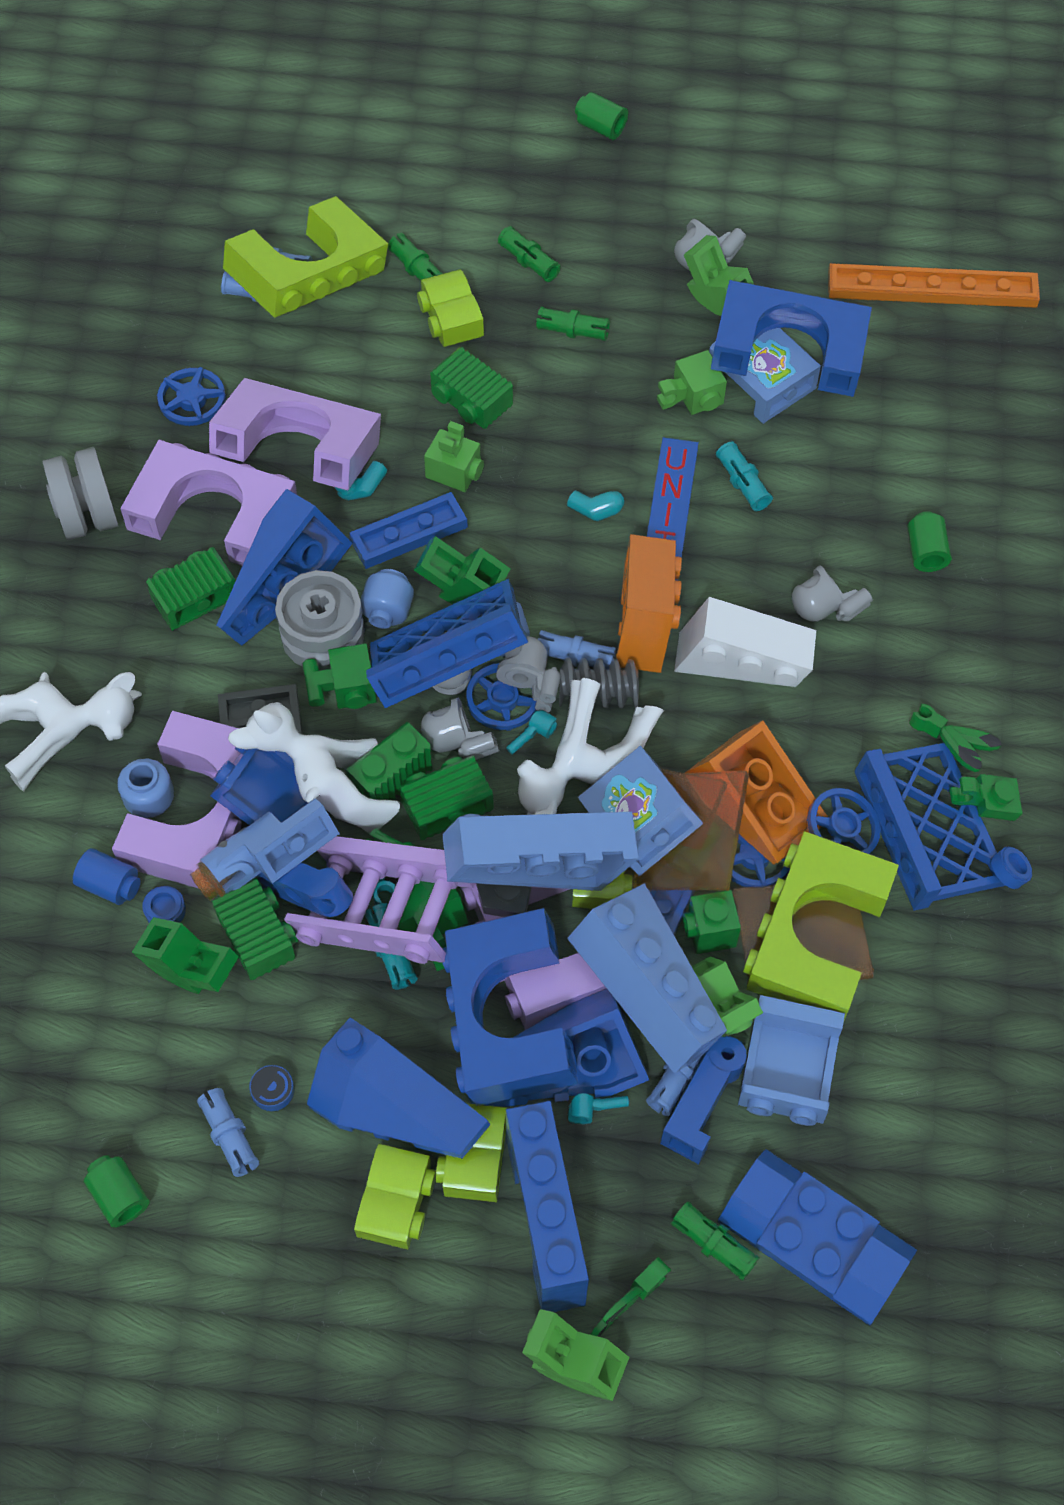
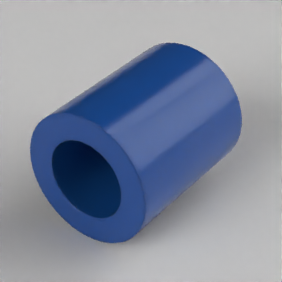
[73,848,141,905]

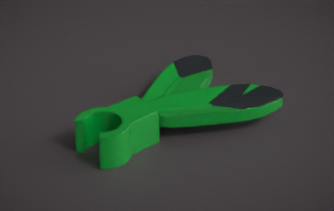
[909,704,1002,772]
[590,1257,671,1337]

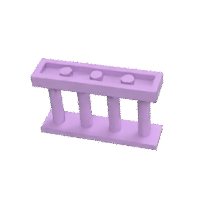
[284,836,475,964]

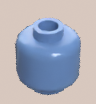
[360,569,414,629]
[118,758,174,818]

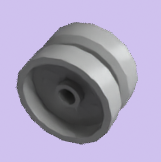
[43,447,119,541]
[275,570,365,670]

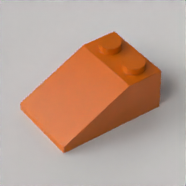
[685,720,828,864]

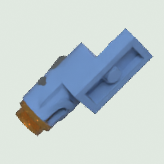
[190,798,340,901]

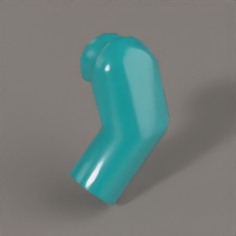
[335,461,387,501]
[567,490,625,521]

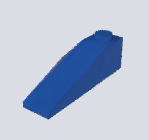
[216,489,353,646]
[467,989,649,1107]
[307,1018,490,1159]

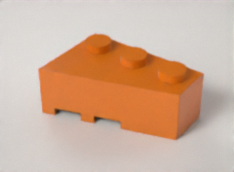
[616,534,682,673]

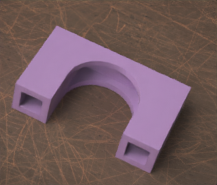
[209,378,381,490]
[120,440,297,566]
[112,711,242,892]
[460,883,607,1030]

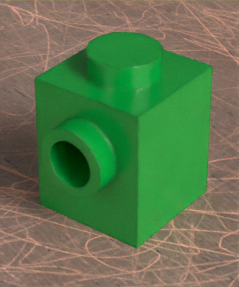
[683,890,741,954]

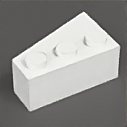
[674,597,816,687]

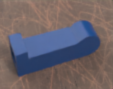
[254,862,353,917]
[660,1036,747,1165]

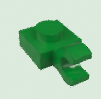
[949,774,1023,821]

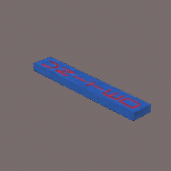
[647,437,699,632]

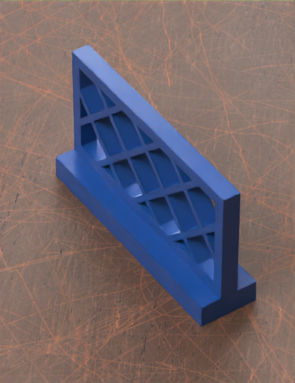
[366,579,528,708]
[854,743,1005,911]

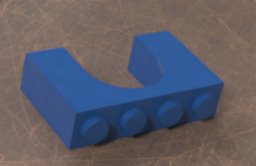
[711,280,872,397]
[442,908,579,1106]
[506,1101,589,1312]

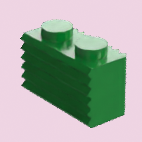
[430,347,513,429]
[146,547,236,631]
[346,722,432,800]
[399,755,494,840]
[211,878,298,980]

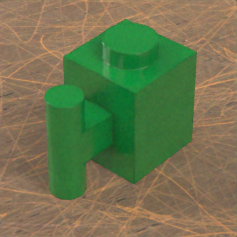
[302,643,376,709]

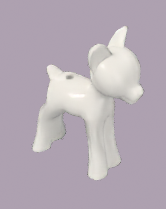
[0,672,142,792]
[517,678,664,815]
[228,702,400,834]

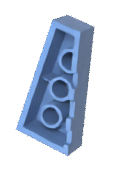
[442,812,639,891]
[567,883,727,1074]

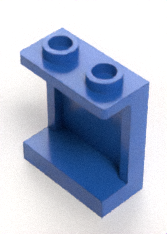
[210,747,308,825]

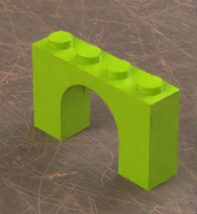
[223,196,388,318]
[743,831,899,1023]

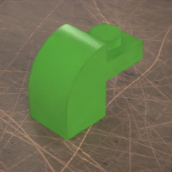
[684,235,754,316]
[692,956,763,1037]
[522,1309,630,1401]

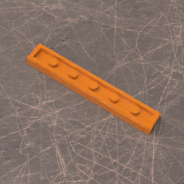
[828,263,1040,308]

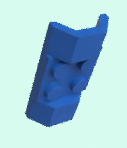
[718,1149,917,1326]

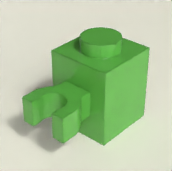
[657,350,727,415]
[424,421,484,492]

